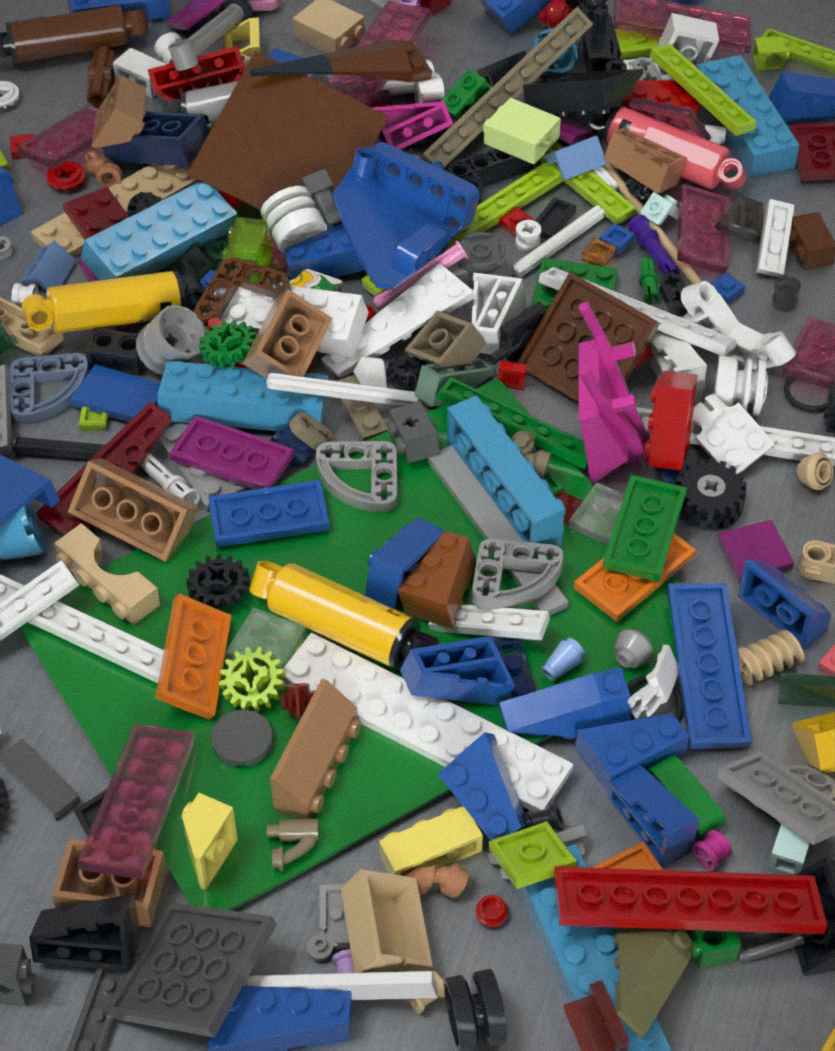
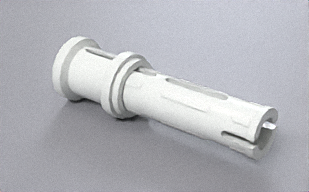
[140,453,200,505]

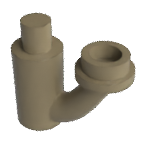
[267,819,319,871]

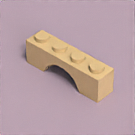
[55,523,160,626]

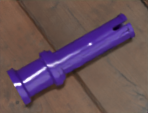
[627,215,680,275]

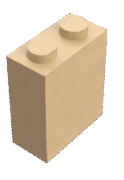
[292,0,365,53]

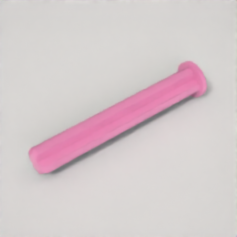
[373,240,468,311]

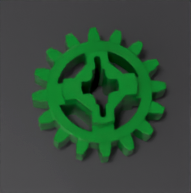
[198,320,256,369]

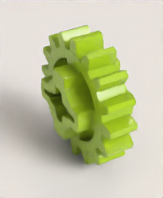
[219,647,286,712]

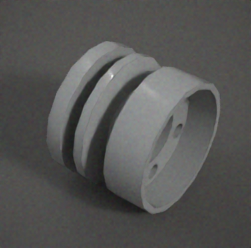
[136,305,206,375]

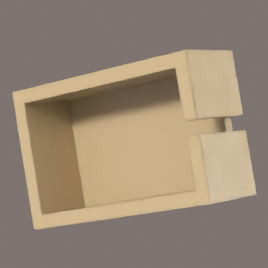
[341,869,433,973]

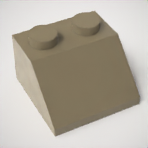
[405,311,486,367]

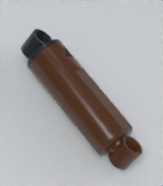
[0,5,150,65]

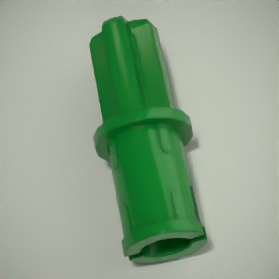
[639,257,660,304]

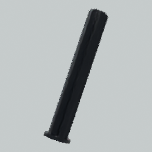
[12,434,105,460]

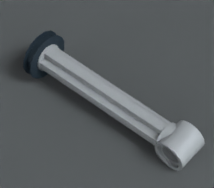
[168,0,253,71]

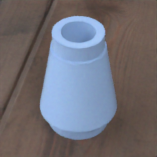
[541,638,585,682]

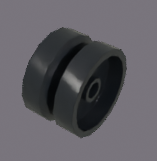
[443,968,507,1051]

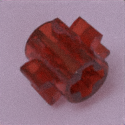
[280,683,316,718]

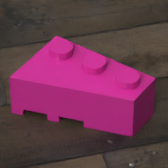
[372,101,453,150]

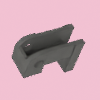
[301,169,342,230]

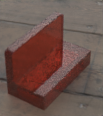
[563,980,629,1051]

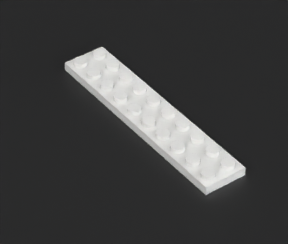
[281,633,573,812]

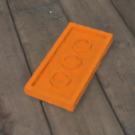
[574,533,696,622]
[155,593,231,720]

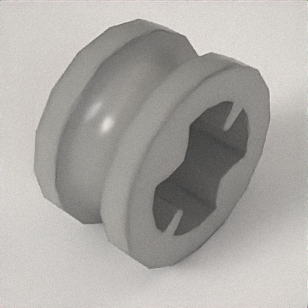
[0,236,13,260]

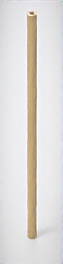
[602,161,702,284]

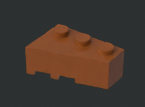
[398,531,476,630]

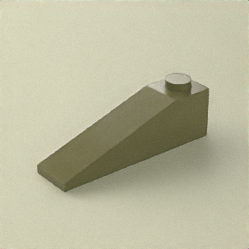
[613,927,695,1038]

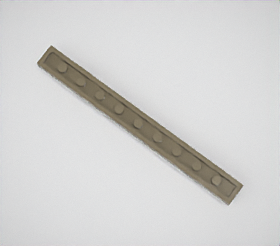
[420,7,593,167]

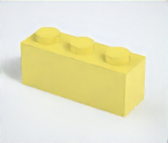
[379,806,483,876]

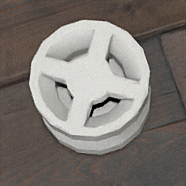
[515,220,541,252]
[12,283,39,307]

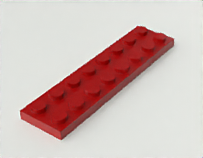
[553,866,827,934]

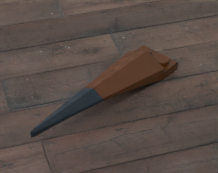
[249,40,433,83]

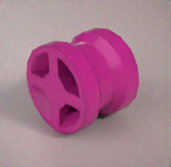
[692,830,733,871]

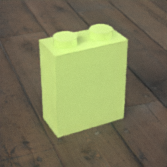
[483,98,561,164]

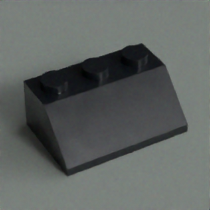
[795,857,835,975]

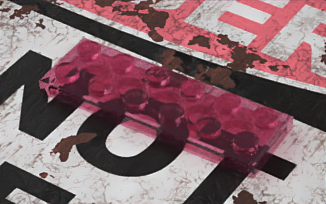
[613,0,751,53]
[78,724,194,879]

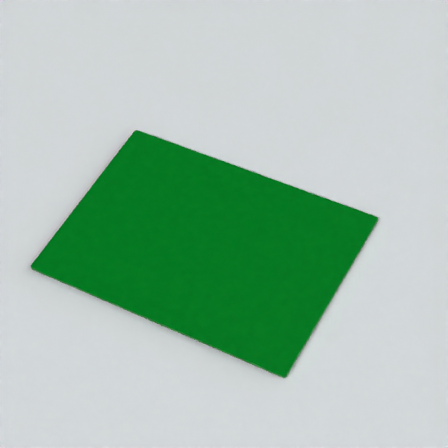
[19,380,679,911]

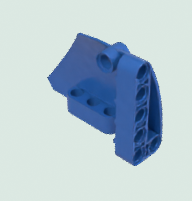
[333,142,480,289]

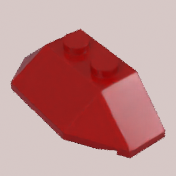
[147,46,245,102]

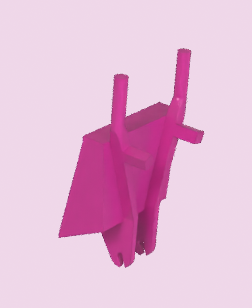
[578,302,649,485]

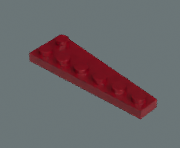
[36,402,172,537]

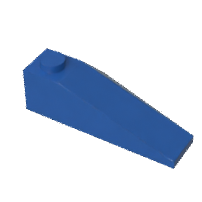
[498,667,631,739]

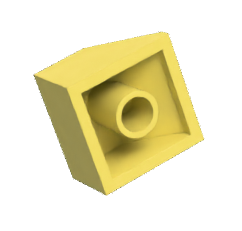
[182,793,238,891]

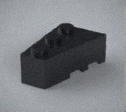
[29,894,140,971]

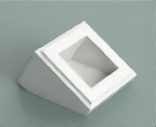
[353,357,387,388]

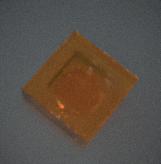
[581,238,616,266]

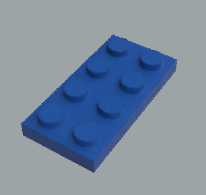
[208,480,330,547]

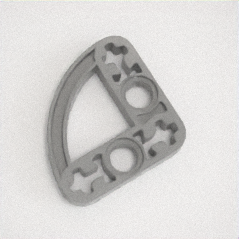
[316,441,397,513]
[472,539,563,610]

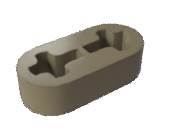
[289,411,337,450]

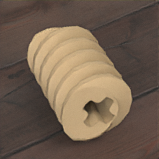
[737,630,804,685]

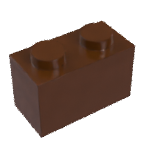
[789,212,835,270]

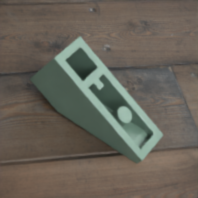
[414,357,496,408]

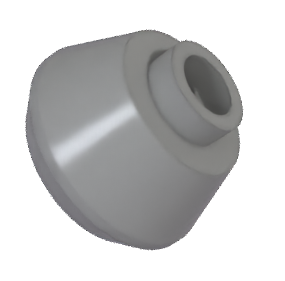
[614,629,653,668]

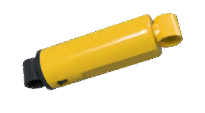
[21,271,205,334]
[249,561,439,670]

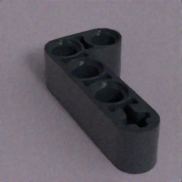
[449,148,535,205]

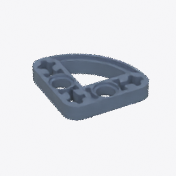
[10,353,89,424]

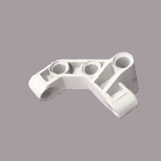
[681,281,796,370]

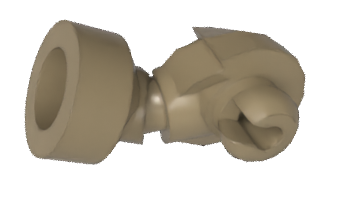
[511,431,551,479]

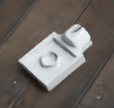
[693,394,775,474]

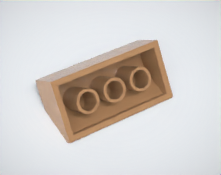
[68,459,199,562]
[270,679,361,819]

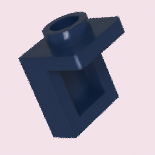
[270,425,313,467]

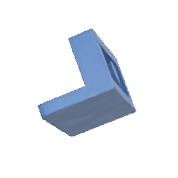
[545,136,606,180]
[19,240,76,291]

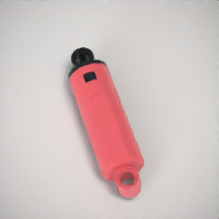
[588,105,747,190]

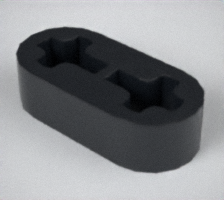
[659,273,688,316]

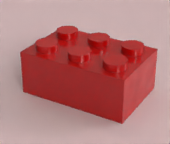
[645,371,698,471]

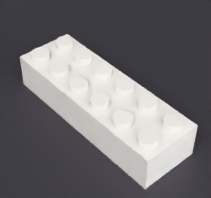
[203,280,369,357]

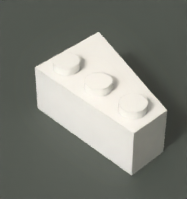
[472,272,526,354]
[647,331,707,403]

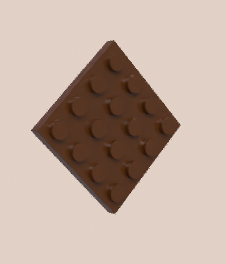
[517,272,660,402]

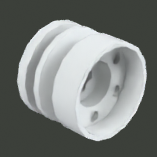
[261,186,327,253]
[714,356,768,417]

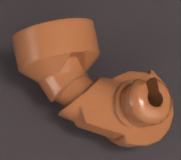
[84,150,123,188]
[406,863,469,900]

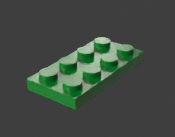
[602,475,687,582]

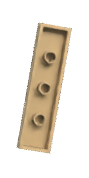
[0,297,64,356]

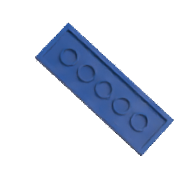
[667,583,752,749]

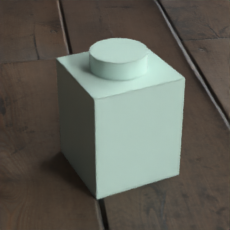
[768,824,810,875]

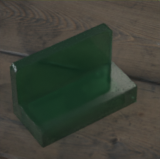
[778,672,835,708]

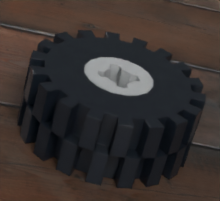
[676,459,747,531]

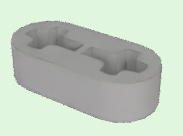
[633,57,661,80]

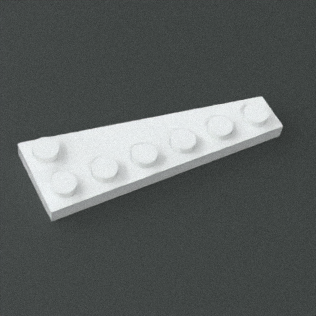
[321,263,475,380]

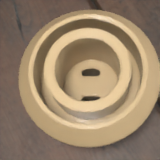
[797,452,834,490]

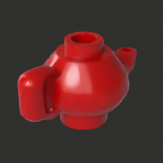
[539,0,573,29]

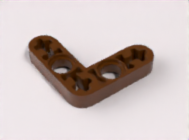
[194,257,291,327]

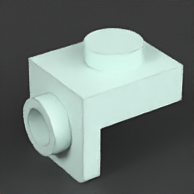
[640,192,683,226]

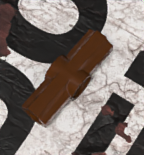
[86,46,115,107]

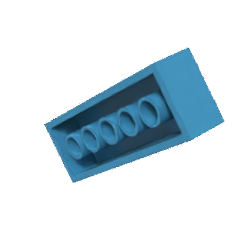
[697,55,799,178]
[81,181,237,280]
[157,361,328,431]
[447,395,566,557]

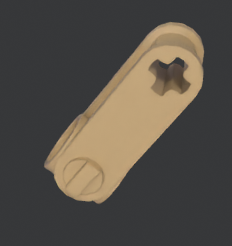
[798,540,835,584]

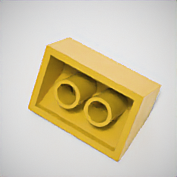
[791,712,835,772]

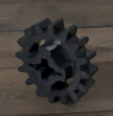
[186,554,251,611]

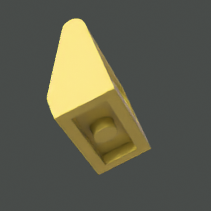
[223,18,261,58]

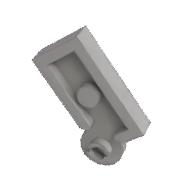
[307,884,350,962]

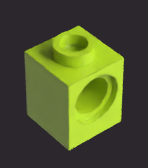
[752,37,790,71]

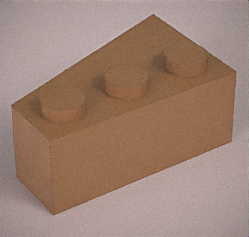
[604,128,688,194]

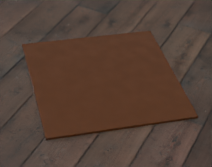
[187,51,389,210]

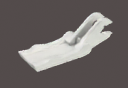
[628,645,678,719]

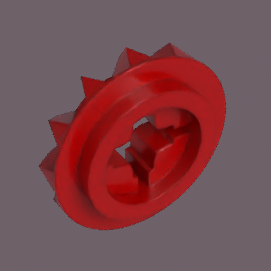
[46,161,86,192]

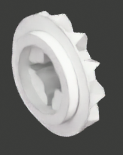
[0,81,19,109]

